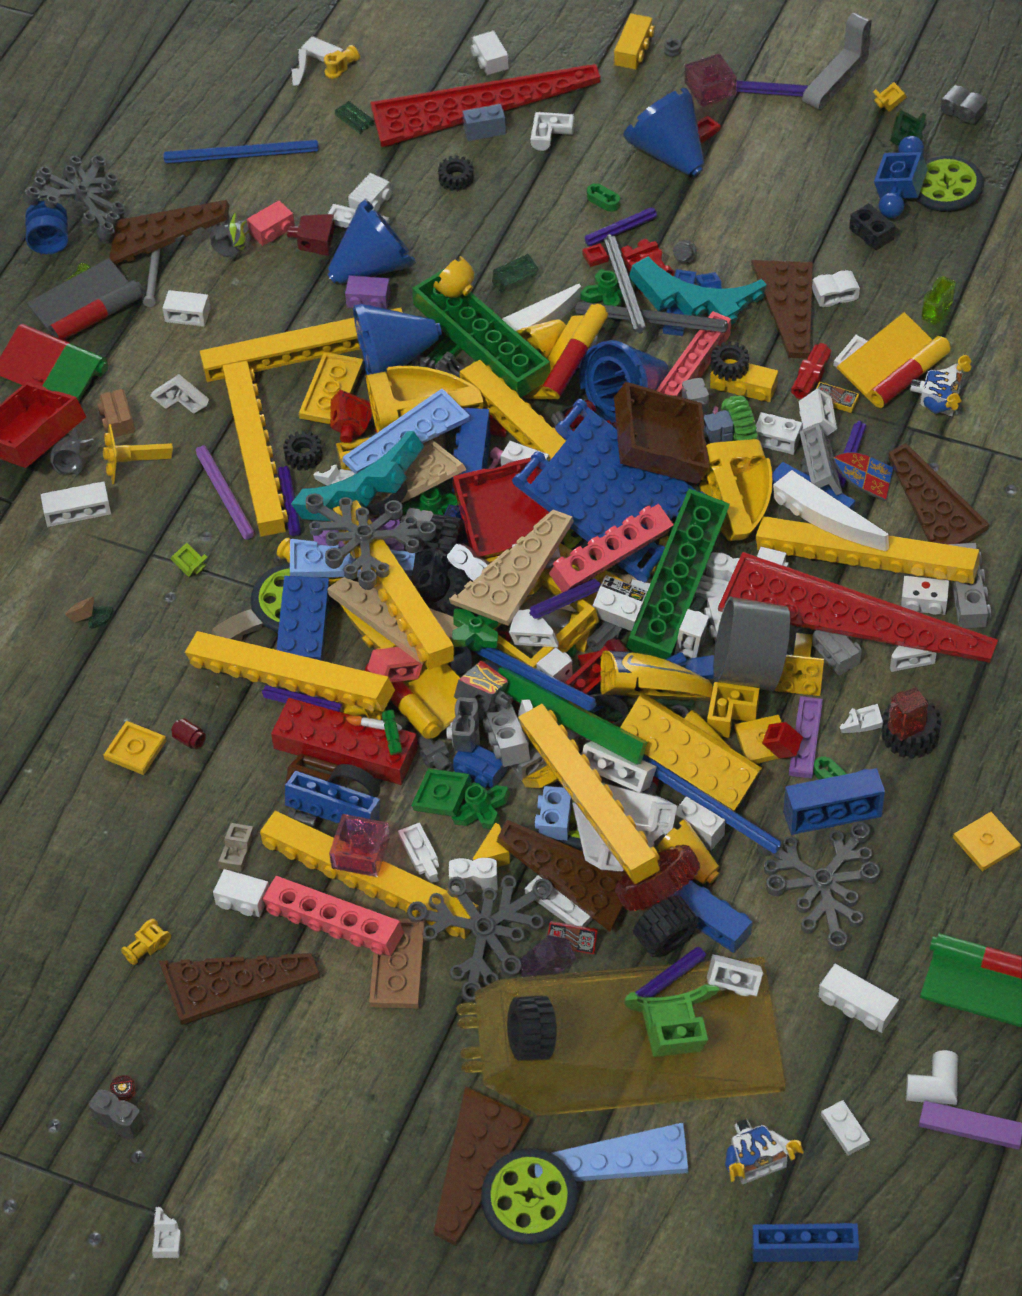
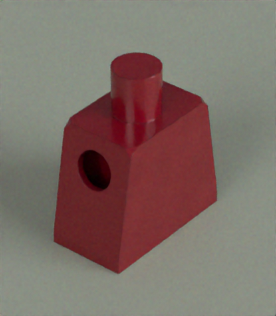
[287,214,335,256]

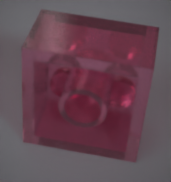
[685,53,737,106]
[329,814,390,877]

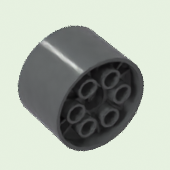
[713,596,790,692]

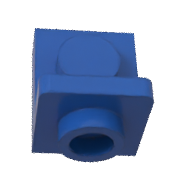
[696,272,722,289]

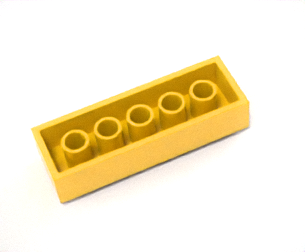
[620,693,762,811]

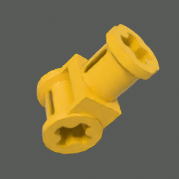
[324,45,360,79]
[121,919,171,965]

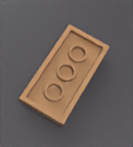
[369,918,425,1009]

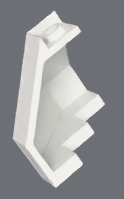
[572,783,677,871]

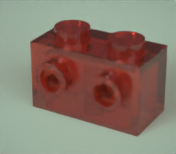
[887,687,928,741]

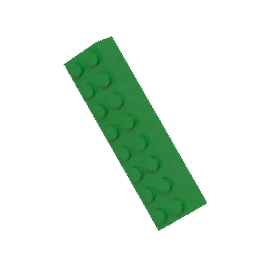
[412,268,550,398]
[626,488,730,659]

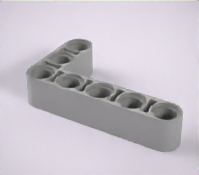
[802,13,872,110]

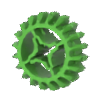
[721,395,758,441]

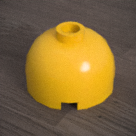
[433,256,474,298]

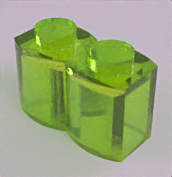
[921,276,956,324]

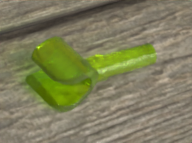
[64,263,91,282]

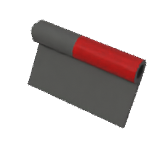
[27,258,144,341]

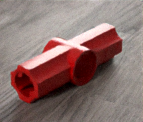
[791,343,831,400]

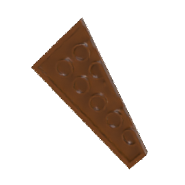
[109,200,230,267]
[751,260,813,359]
[888,443,989,545]
[497,820,634,932]
[159,953,320,1025]
[434,1086,531,1246]

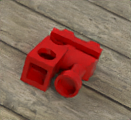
[621,239,675,294]

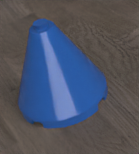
[623,88,704,176]
[327,198,416,284]
[353,304,442,375]
[579,340,669,426]

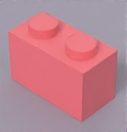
[247,201,295,246]
[367,647,423,683]

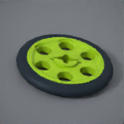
[914,155,984,211]
[250,563,334,632]
[481,1148,578,1245]

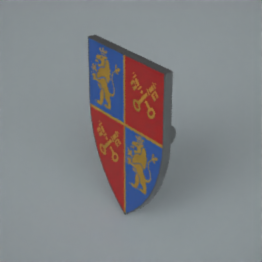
[832,452,893,501]

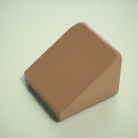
[65,597,94,623]

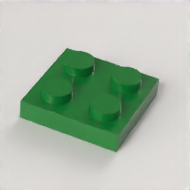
[411,768,472,817]

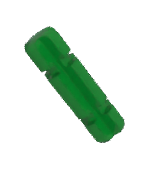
[382,710,402,755]

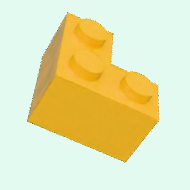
[707,682,760,738]

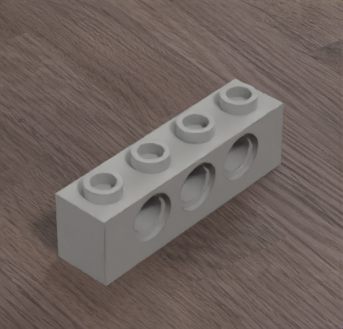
[949,543,991,628]
[478,704,530,767]

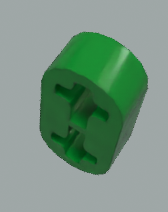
[587,183,620,212]
[813,756,847,780]

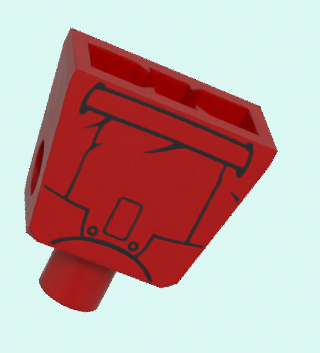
[330,389,372,443]

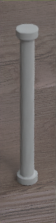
[143,249,160,307]

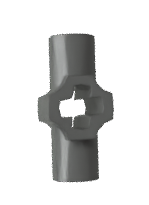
[417,735,453,771]

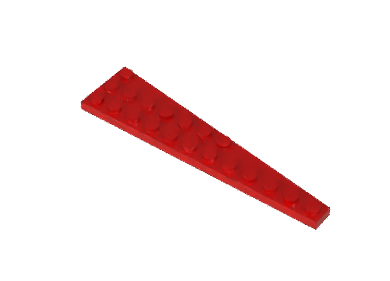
[370,64,600,147]
[718,552,998,663]

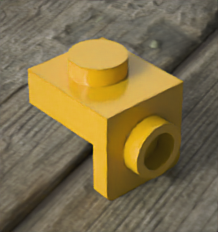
[873,82,907,112]

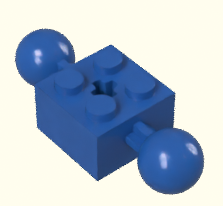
[874,136,928,218]

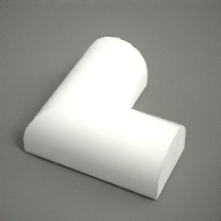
[531,112,574,151]
[151,374,209,414]
[906,1050,958,1105]

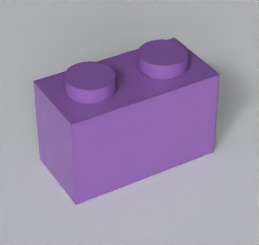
[345,276,390,309]

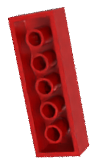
[271,698,418,785]

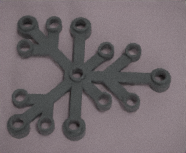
[23,155,125,240]
[306,493,436,590]
[757,822,880,951]
[407,875,552,1002]

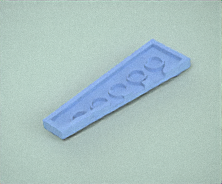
[343,389,470,474]
[290,539,415,577]
[535,1123,688,1183]

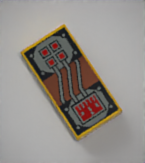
[816,382,859,413]

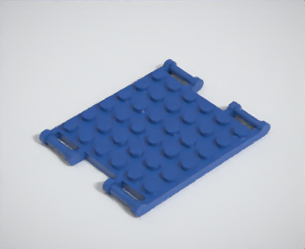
[512,399,705,583]

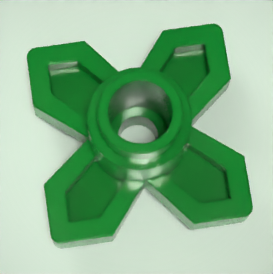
[580,269,635,307]
[402,486,459,516]
[452,609,499,651]
[452,782,510,829]

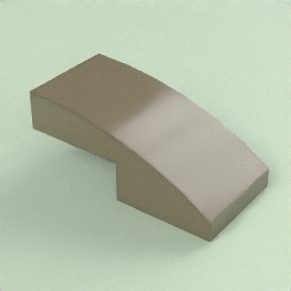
[211,609,263,641]
[218,823,254,872]

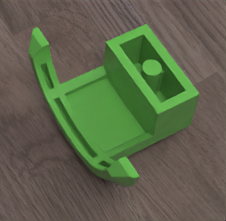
[624,984,720,1057]

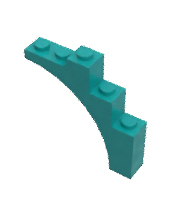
[629,256,767,325]
[291,431,425,521]

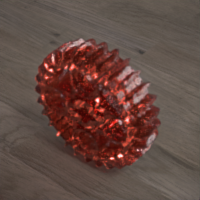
[615,844,700,911]

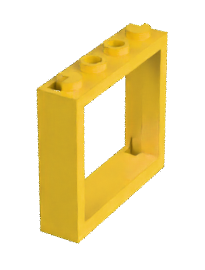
[494,572,599,669]

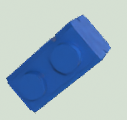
[453,745,508,788]

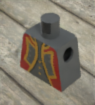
[454,661,513,711]

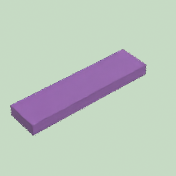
[789,696,823,779]
[919,1101,1022,1150]

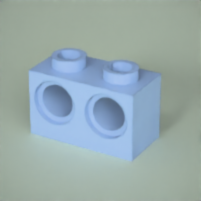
[535,786,572,840]

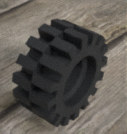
[438,155,474,191]
[711,342,749,381]
[283,431,323,471]

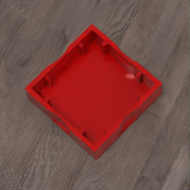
[0,382,86,468]
[453,457,550,559]

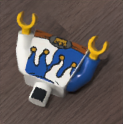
[910,355,972,416]
[725,1119,804,1185]

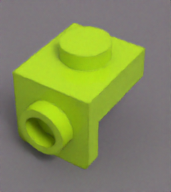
[170,543,208,577]

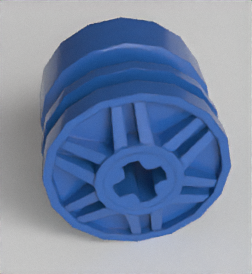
[25,200,68,254]

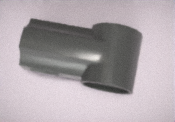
[587,620,629,652]

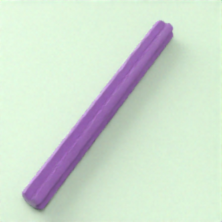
[196,445,255,540]

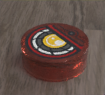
[110,1075,136,1101]

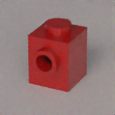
[762,722,803,758]

